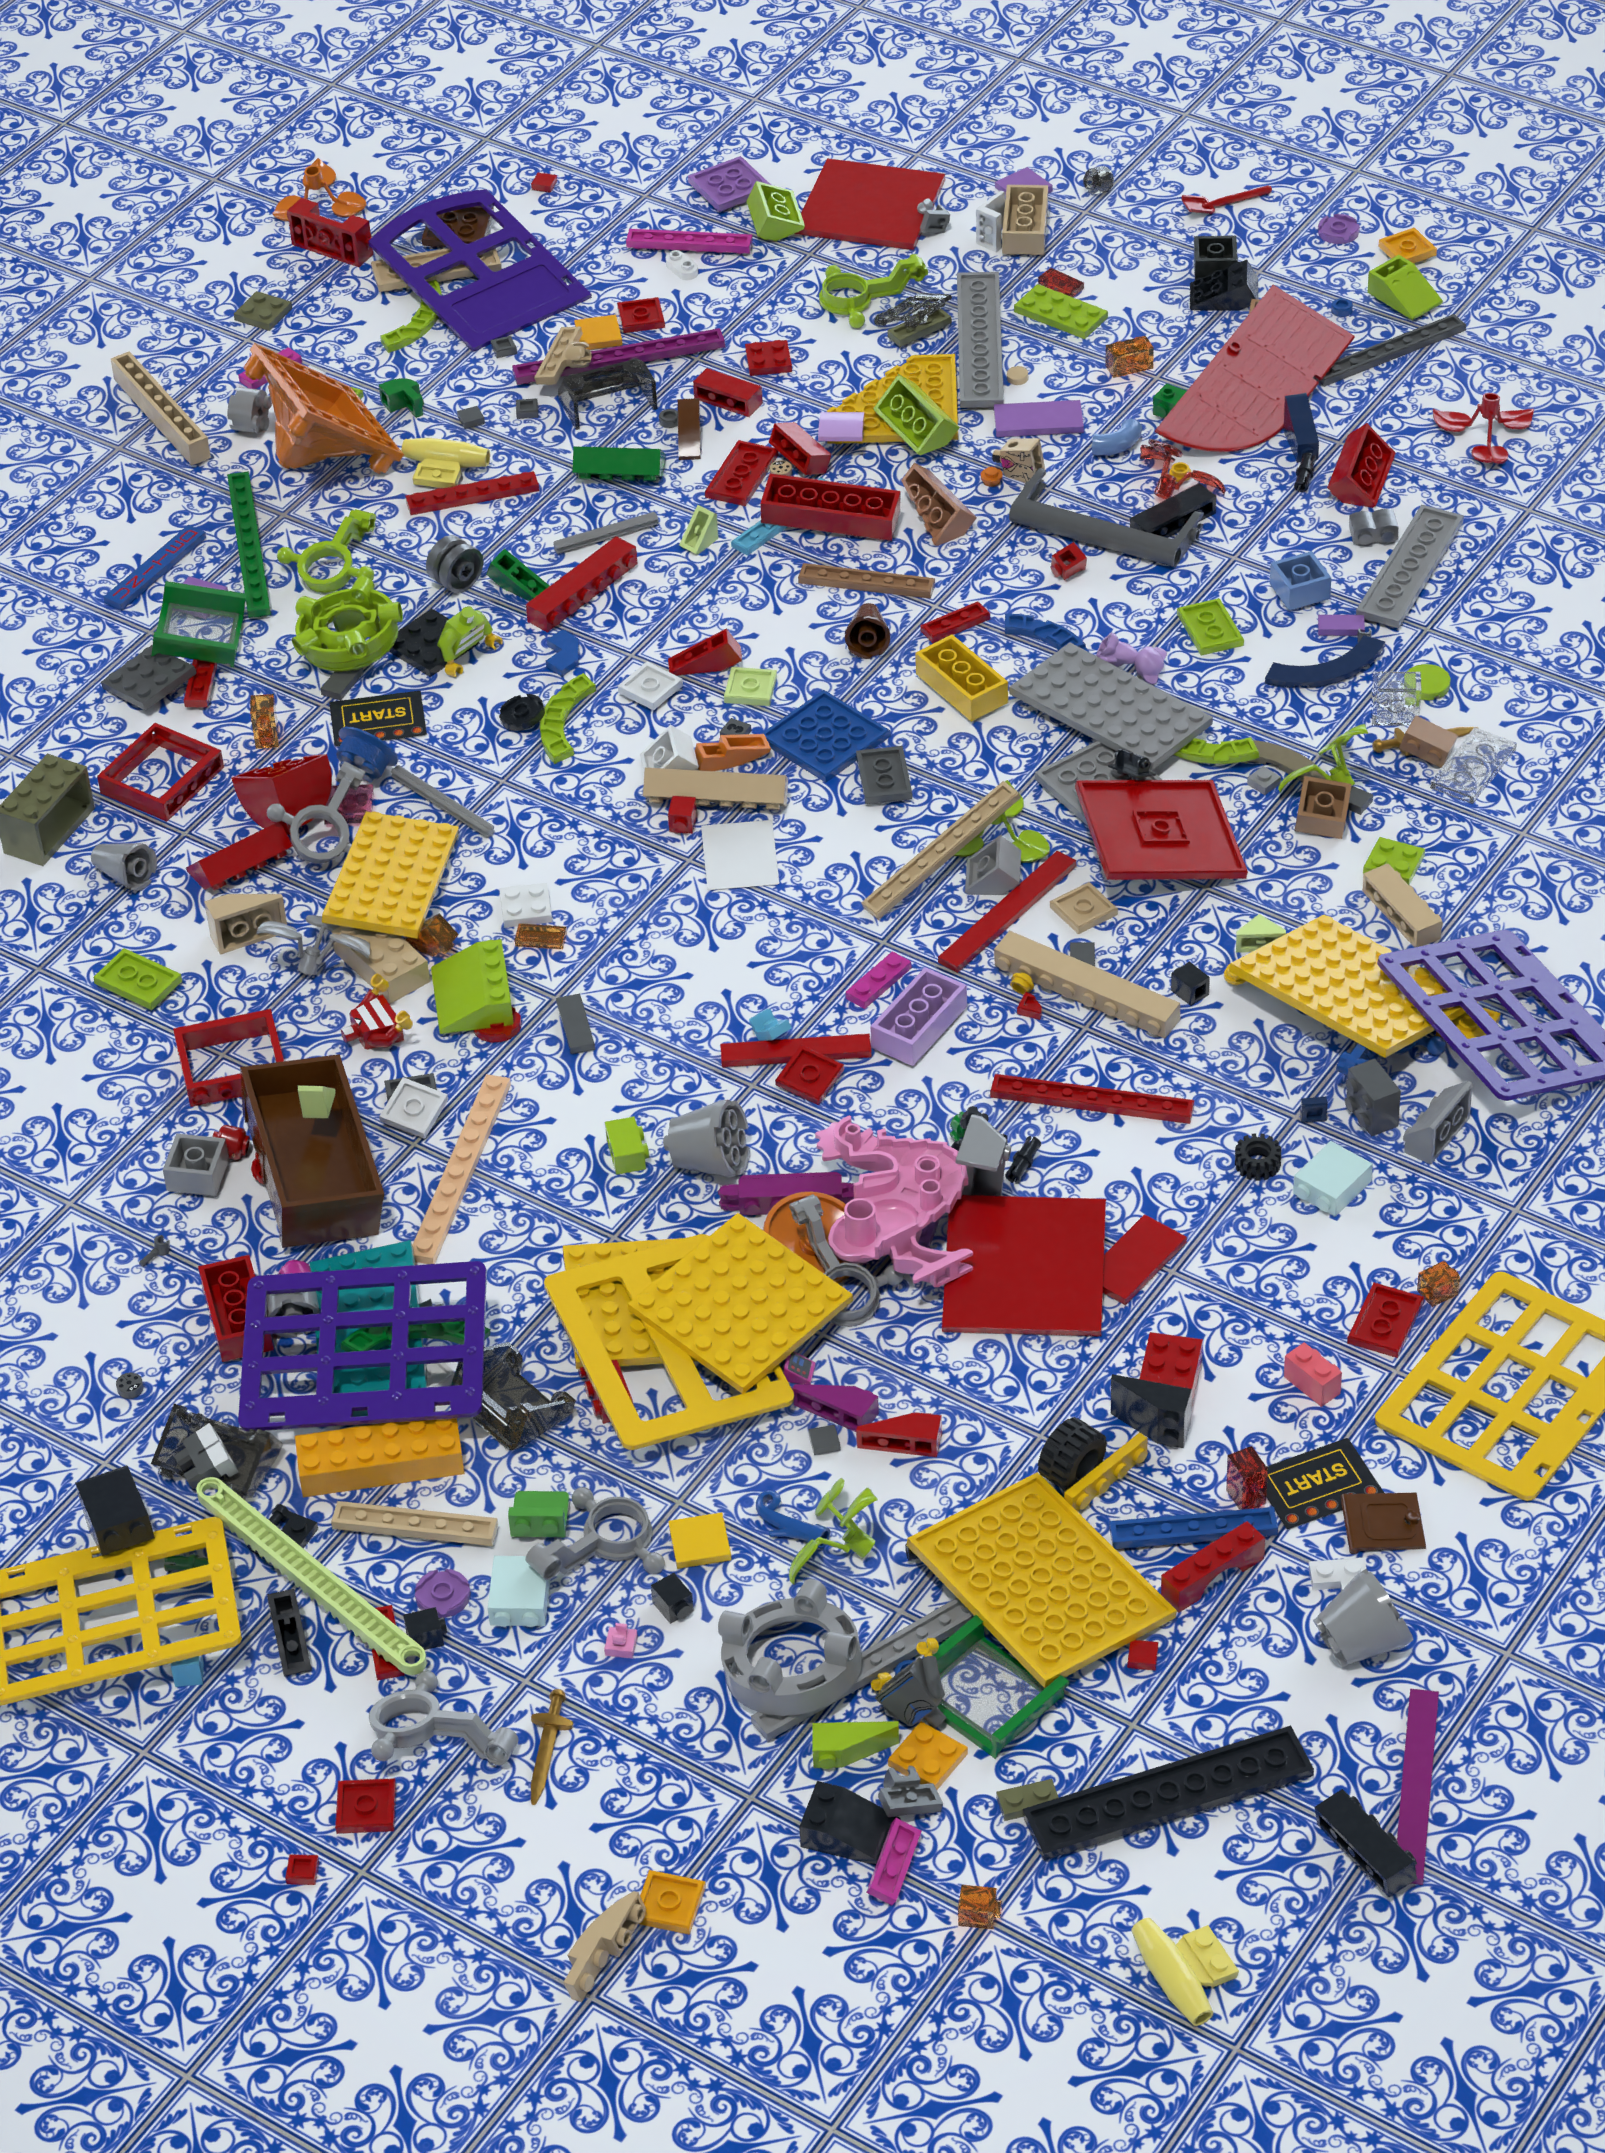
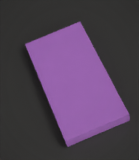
[994,400,1084,437]

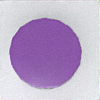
[1318,214,1360,244]
[415,1569,471,1618]

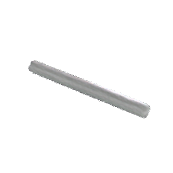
[391,765,495,837]

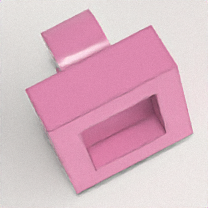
[604,1623,638,1659]

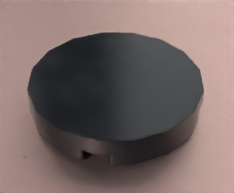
[499,694,545,731]

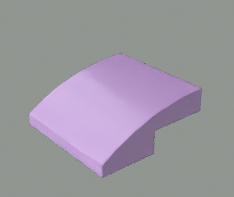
[818,412,864,441]

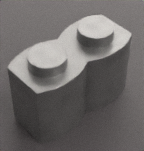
[1349,509,1399,546]

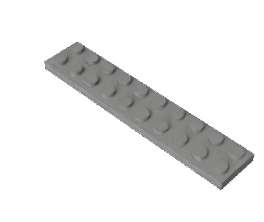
[957,272,1003,408]

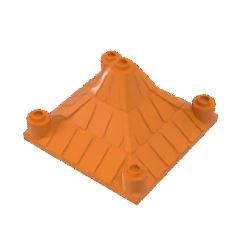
[243,343,404,474]

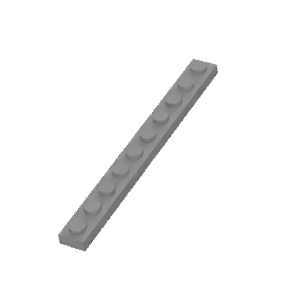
[751,1598,974,1741]

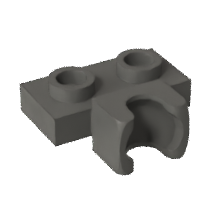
[878,1766,943,1817]

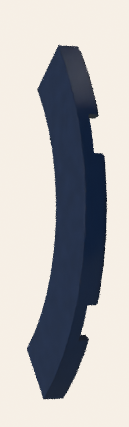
[1265,635,1385,688]

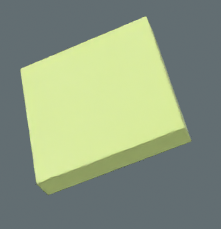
[724,667,777,706]

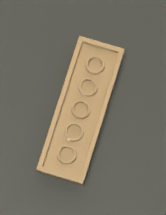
[371,248,502,292]

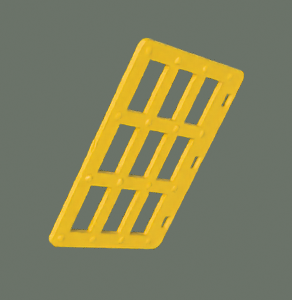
[1375,1272,1605,1501]
[0,1517,242,1706]

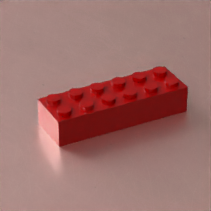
[760,473,901,541]

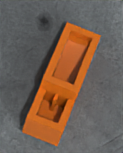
[695,734,771,771]

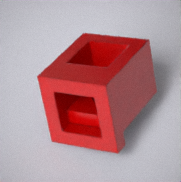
[1050,542,1087,580]

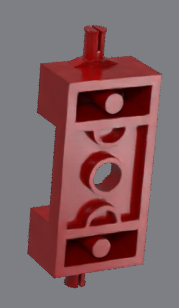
[287,198,373,267]

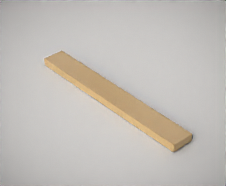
[861,781,1021,920]

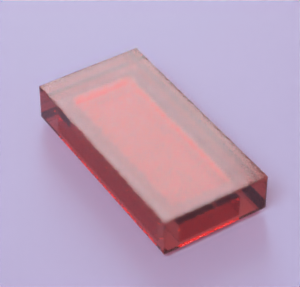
[1038,268,1084,297]

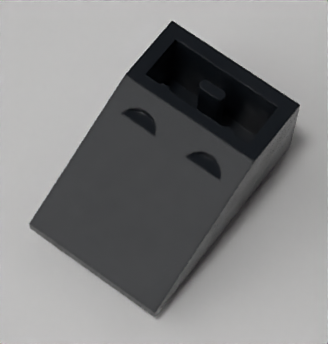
[1190,259,1258,311]

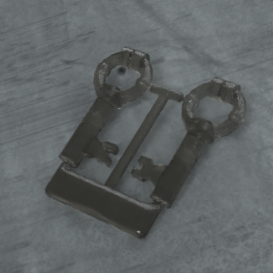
[874,292,952,328]

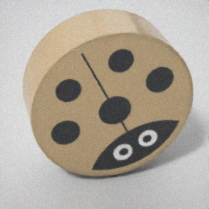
[770,460,792,476]

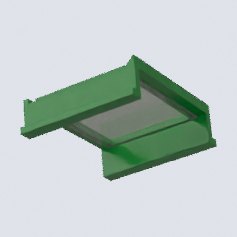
[151,581,247,668]
[932,1615,1069,1759]

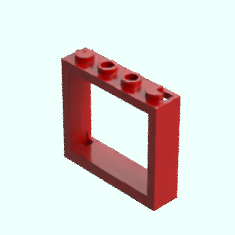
[97,723,224,822]
[173,1009,284,1107]

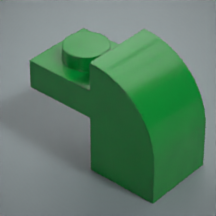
[379,378,424,418]

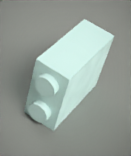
[1293,1141,1373,1217]
[488,1556,551,1627]

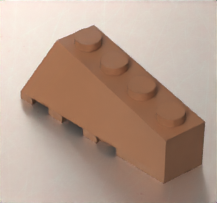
[901,463,977,546]

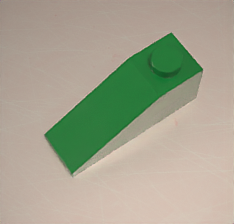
[486,548,550,601]

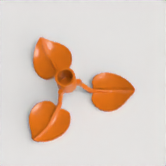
[272,158,367,221]

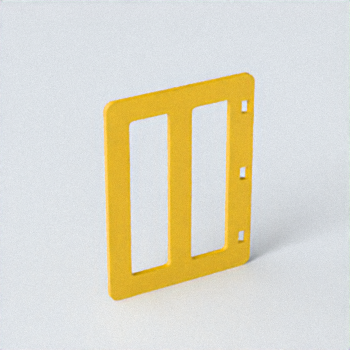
[544,1234,794,1450]

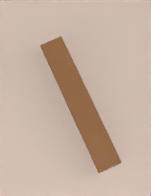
[798,563,935,599]

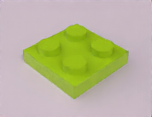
[1363,837,1425,885]

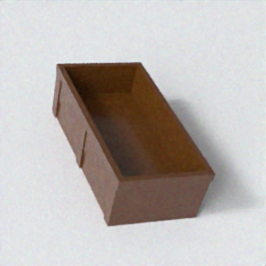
[240,1054,384,1248]

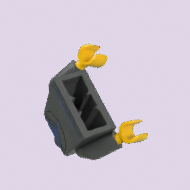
[871,1638,946,1729]

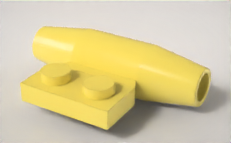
[402,438,490,488]
[1131,1918,1239,2026]

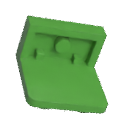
[508,1491,569,1537]

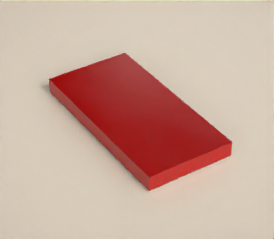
[705,440,779,506]
[1103,1214,1187,1305]

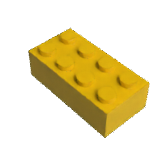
[915,634,1008,722]

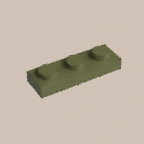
[887,307,952,347]

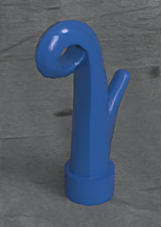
[756,1490,830,1549]

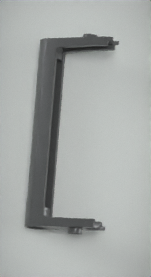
[1009,468,1204,567]

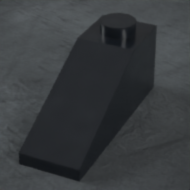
[267,1589,312,1677]

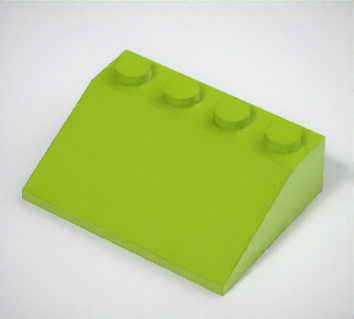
[431,939,513,1034]

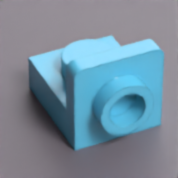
[749,1008,792,1041]

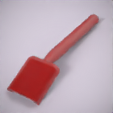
[1181,185,1272,214]

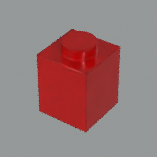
[668,795,697,834]

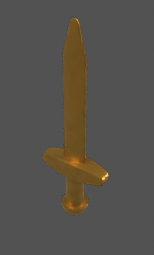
[1372,727,1479,756]
[531,1689,573,1805]

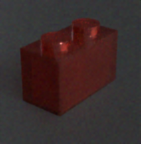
[1226,1446,1268,1510]

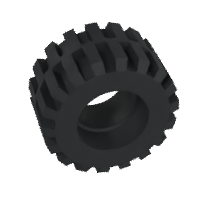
[1038,1417,1107,1491]

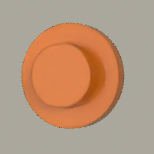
[981,467,1003,487]

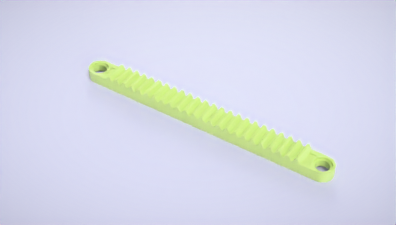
[196,1477,427,1675]

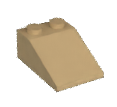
[204,894,287,955]

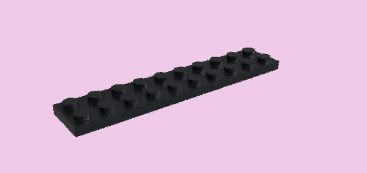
[1022,1725,1314,1860]

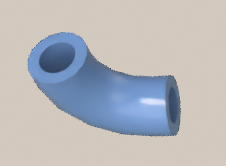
[1092,419,1142,456]

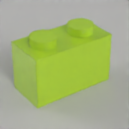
[605,1116,649,1175]

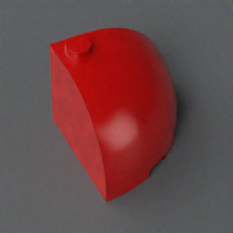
[231,754,332,835]

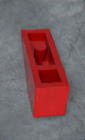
[668,628,742,676]
[856,1412,942,1457]

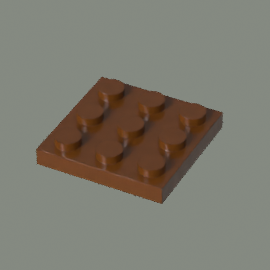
[422,206,494,247]

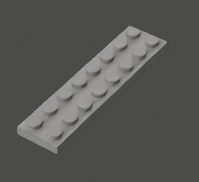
[1356,504,1464,628]

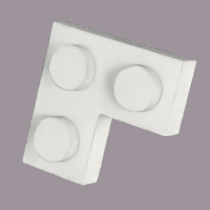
[1309,1557,1367,1591]

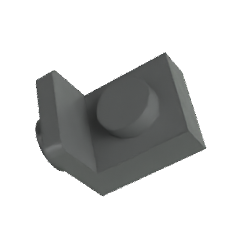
[920,205,951,233]

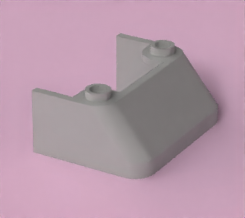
[955,1114,1011,1196]

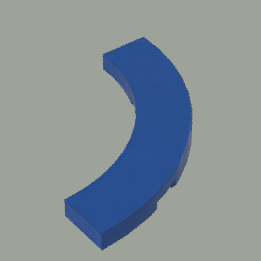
[1005,613,1092,654]

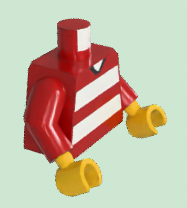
[341,973,413,1050]

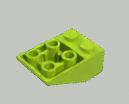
[1367,255,1443,320]

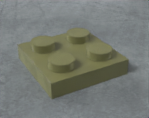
[234,291,292,331]

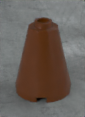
[845,603,890,659]

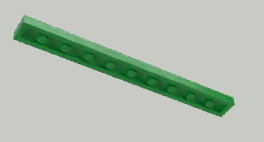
[227,471,271,618]

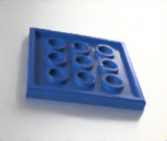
[761,690,891,783]

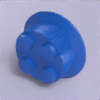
[336,727,398,782]

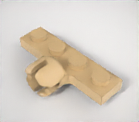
[534,327,592,385]

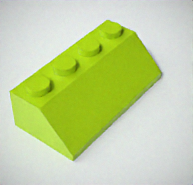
[873,374,960,456]

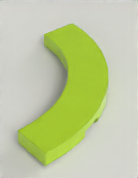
[380,280,442,353]
[540,673,596,764]
[1173,737,1260,764]

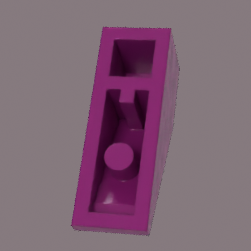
[792,1384,879,1432]

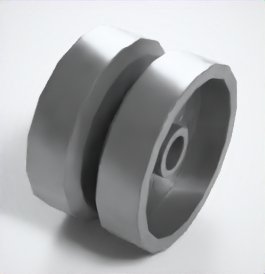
[426,535,484,593]

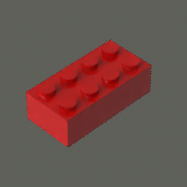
[198,1255,274,1362]

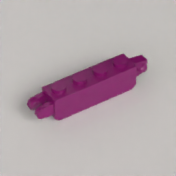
[718,1172,854,1215]

